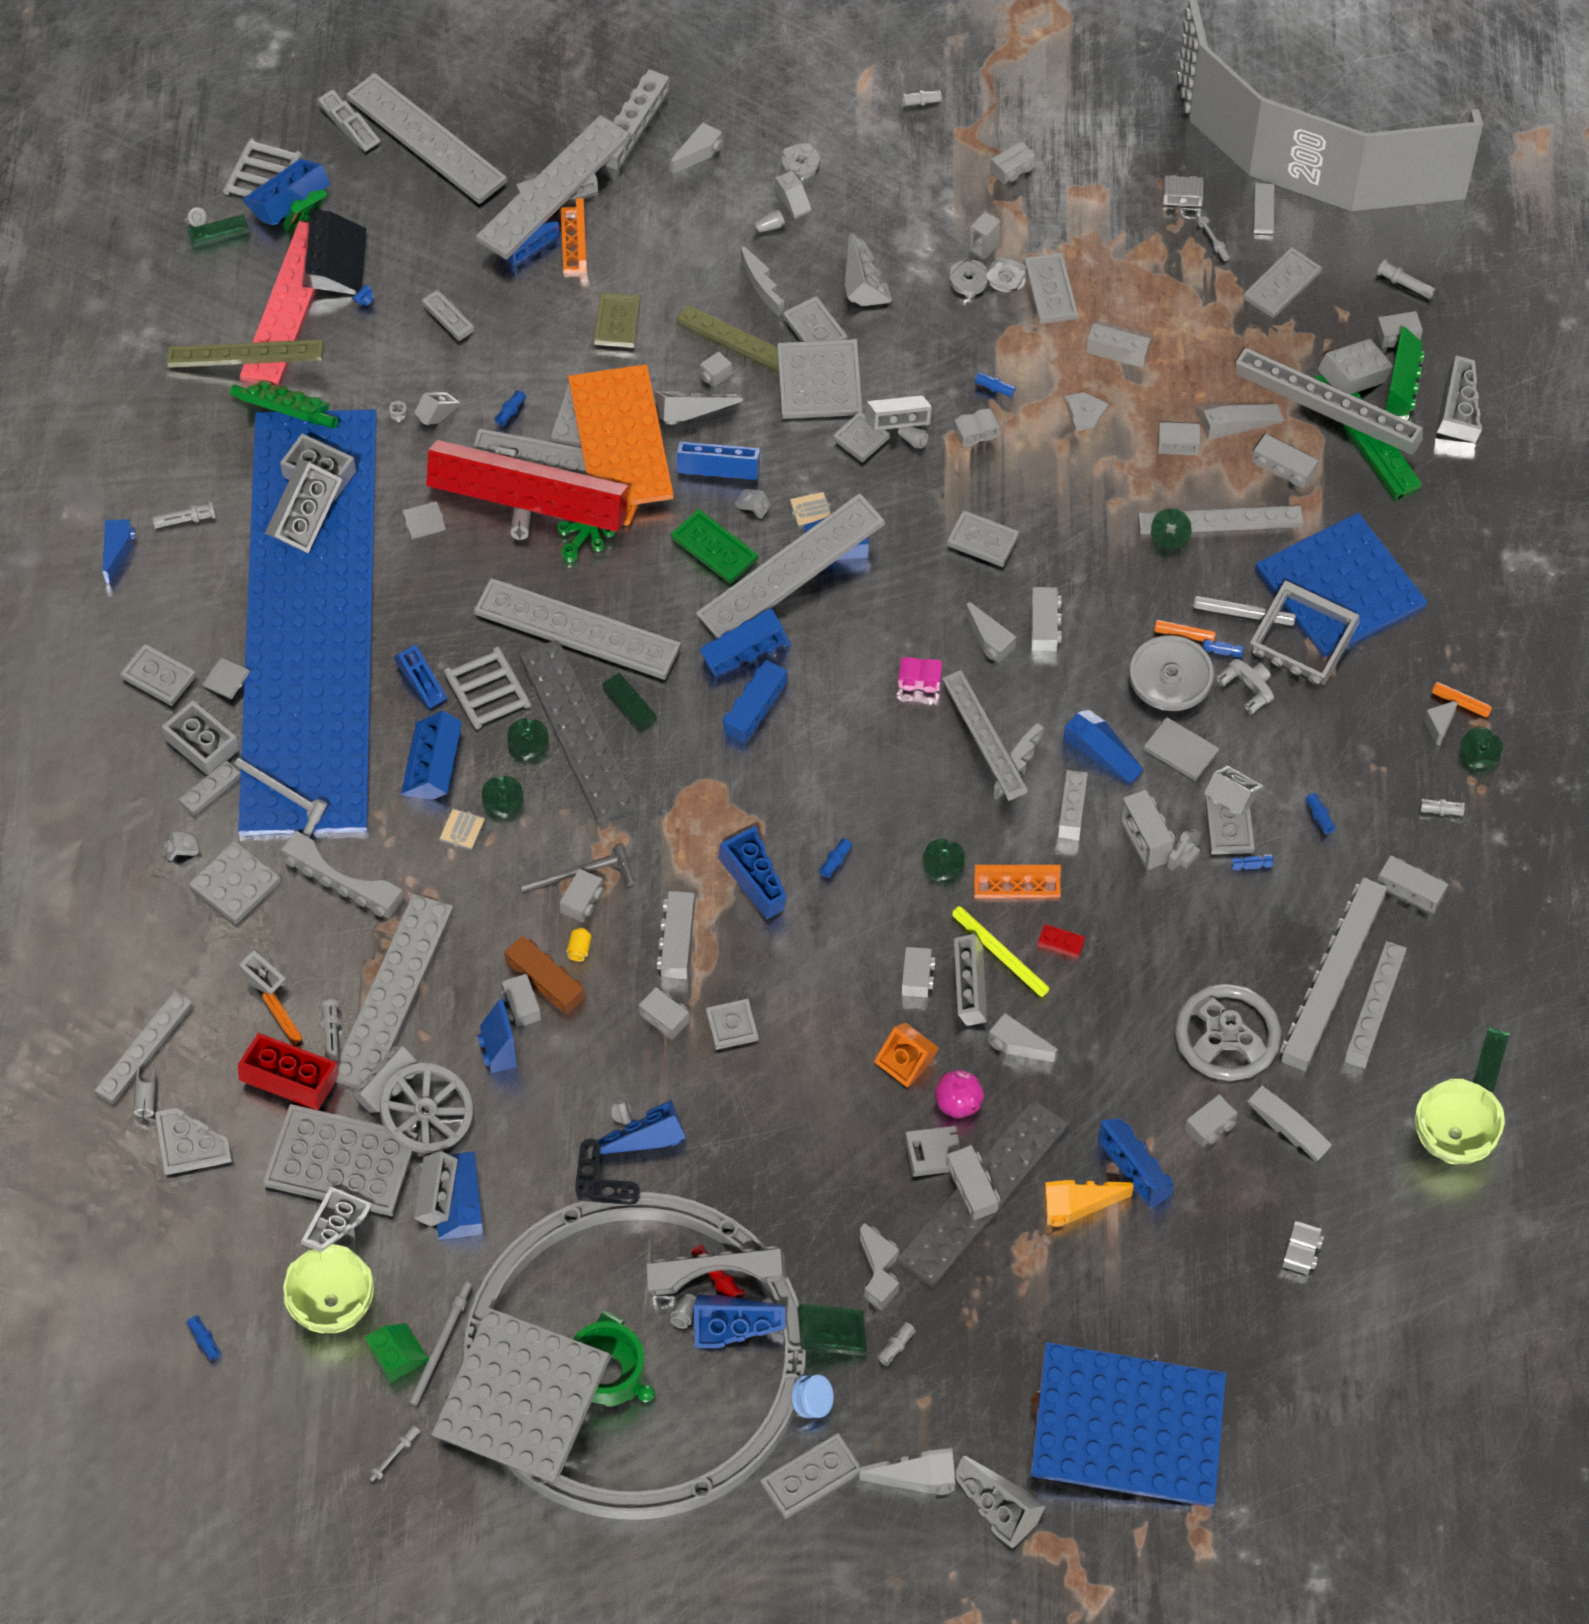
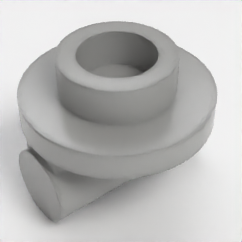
[184,207,207,227]
[610,1100,631,1125]

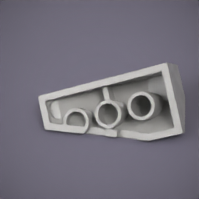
[655,391,743,425]
[300,1187,372,1252]
[859,1448,955,1495]
[955,1456,1046,1548]

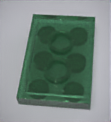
[797,1304,867,1356]

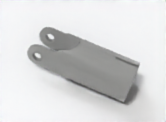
[510,507,531,540]
[134,1067,156,1117]

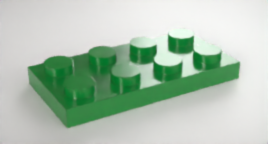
[671,509,759,584]

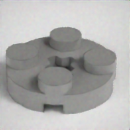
[782,143,820,179]
[987,257,1027,292]
[949,259,988,298]

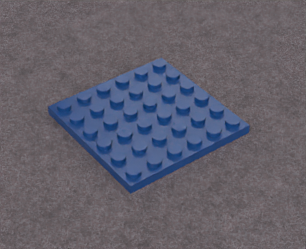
[1255,513,1427,658]

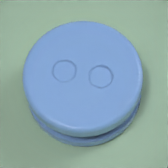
[792,1375,834,1418]

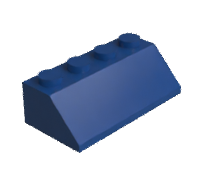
[242,158,330,225]
[401,710,462,799]
[1098,1118,1174,1209]

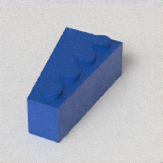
[699,608,792,677]
[718,825,787,920]

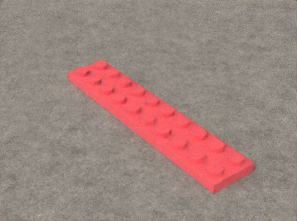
[240,221,316,386]

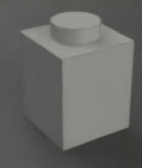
[700,351,732,388]

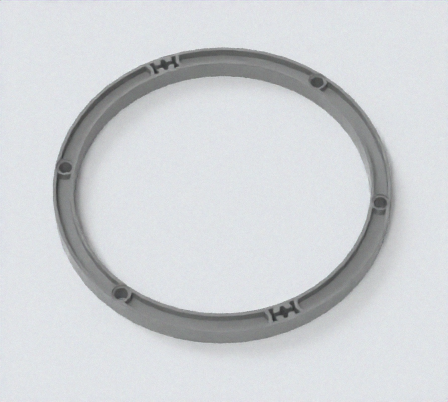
[464,1192,806,1520]

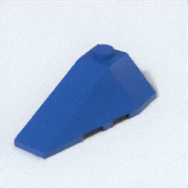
[1063,710,1143,785]
[593,1100,686,1154]
[437,1151,483,1240]
[694,1295,786,1348]

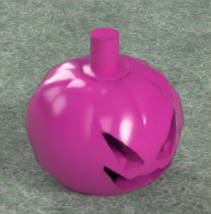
[934,1070,984,1118]

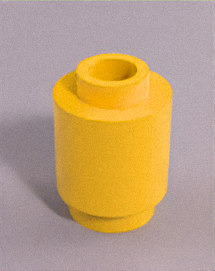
[567,928,592,962]

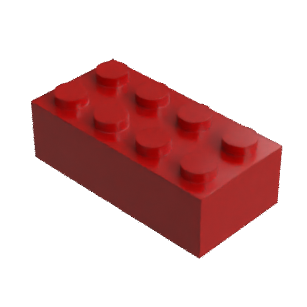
[238,1033,338,1110]

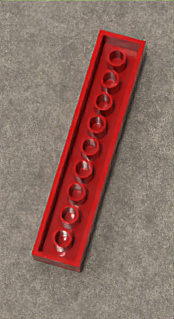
[426,440,629,532]

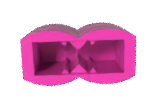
[898,657,942,693]

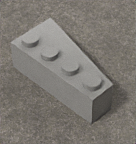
[1437,356,1482,443]

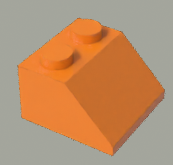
[874,1023,939,1088]

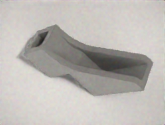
[860,1223,899,1311]

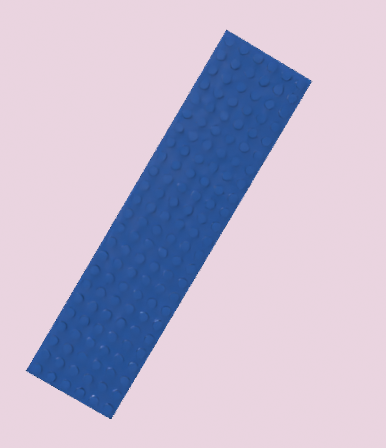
[238,409,377,835]

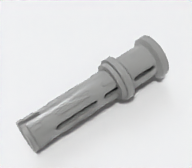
[1377,259,1436,300]
[152,501,216,529]
[320,999,340,1062]

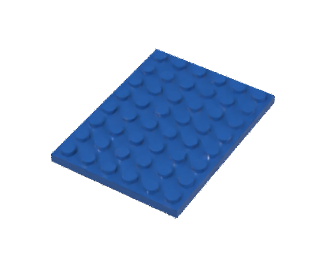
[1030,1342,1226,1507]

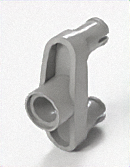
[1215,659,1274,715]

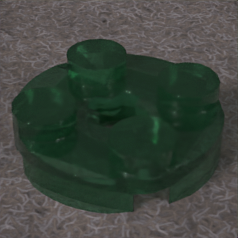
[1150,508,1192,549]
[507,718,549,760]
[1459,728,1503,768]
[481,776,524,818]
[922,839,965,881]

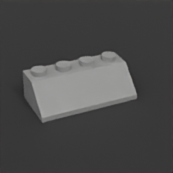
[265,459,342,553]

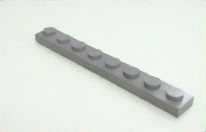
[1138,506,1303,534]
[942,670,1028,801]

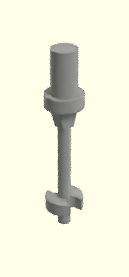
[1197,215,1230,261]
[369,1425,420,1482]

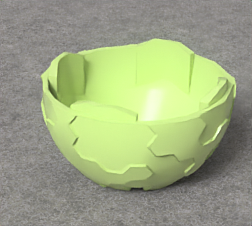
[1415,1079,1505,1164]
[283,1244,374,1334]

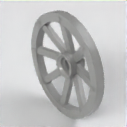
[379,1063,473,1153]

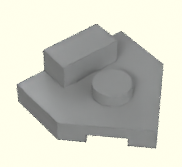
[1064,392,1109,432]
[1167,828,1201,871]

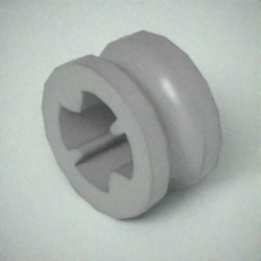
[389,401,408,421]

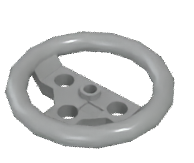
[1174,984,1282,1081]

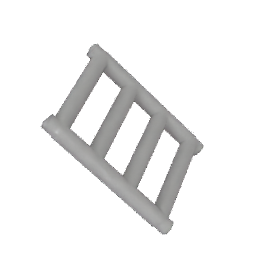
[223,138,302,197]
[444,647,531,730]

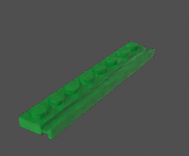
[1314,374,1422,499]

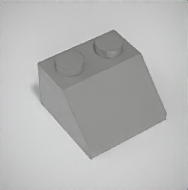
[1204,765,1264,815]

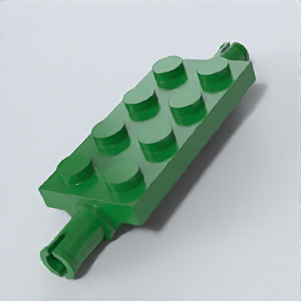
[229,380,338,429]

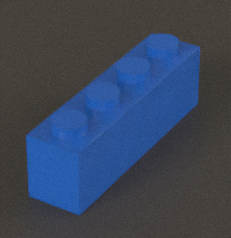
[677,441,760,480]
[722,660,788,743]

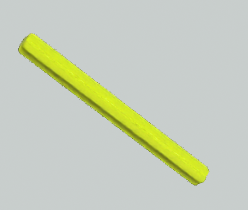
[952,906,1050,997]

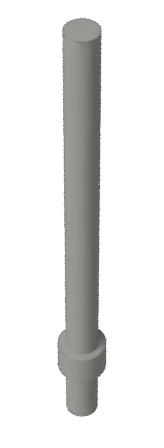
[409,1282,473,1406]

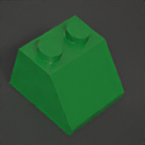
[365,1323,429,1383]

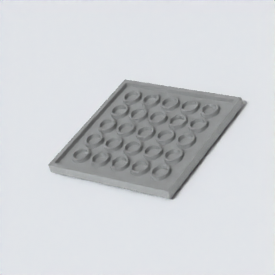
[431,1307,611,1485]

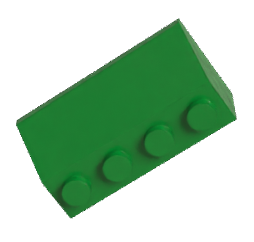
[1385,327,1425,418]

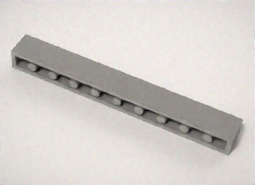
[1236,347,1423,455]
[1280,877,1387,1072]

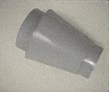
[755,210,785,233]
[898,427,929,449]
[670,1294,696,1329]

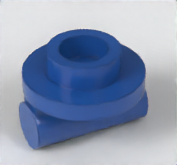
[352,284,374,306]

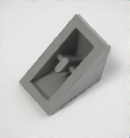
[1424,701,1458,746]
[239,950,286,995]

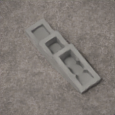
[317,89,381,152]
[741,246,784,317]
[993,723,1044,800]
[1247,1085,1332,1161]

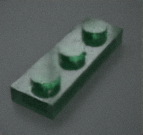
[187,214,250,249]
[602,673,657,730]
[1473,1027,1510,1093]

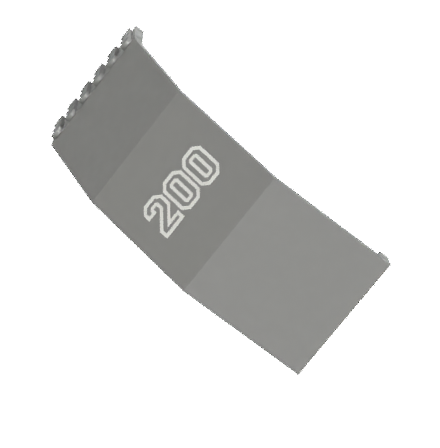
[1177,0,1483,211]

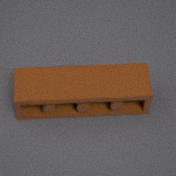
[504,936,585,1015]

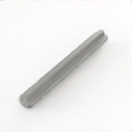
[1193,596,1296,626]

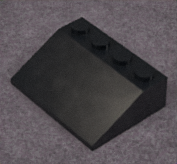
[302,208,367,295]

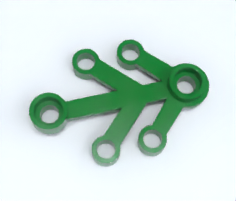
[557,521,615,563]

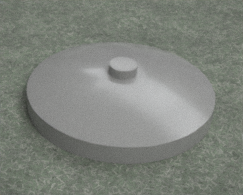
[1129,636,1214,711]

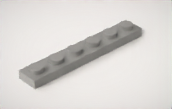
[95,991,193,1105]

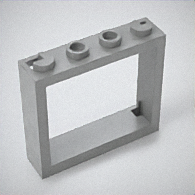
[1250,580,1360,685]

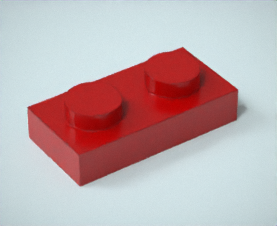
[1037,924,1085,959]

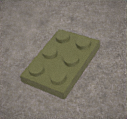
[594,292,641,348]

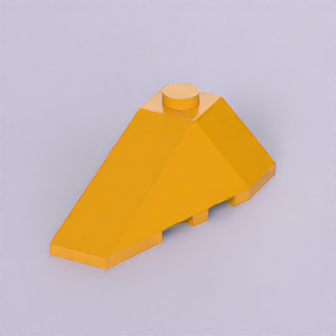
[1043,1180,1134,1227]

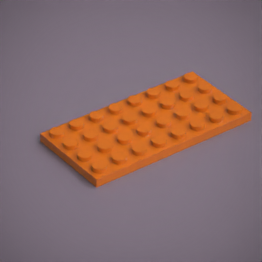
[568,364,674,506]

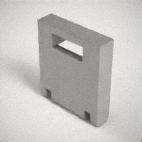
[904,1126,961,1177]

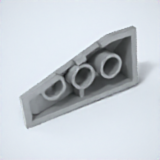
[845,233,892,306]
[1195,402,1284,440]

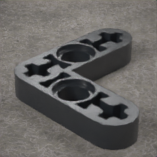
[575,1138,641,1205]

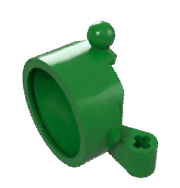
[573,1310,655,1406]

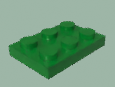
[283,189,327,231]

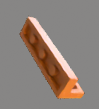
[561,198,587,273]
[974,865,1061,898]

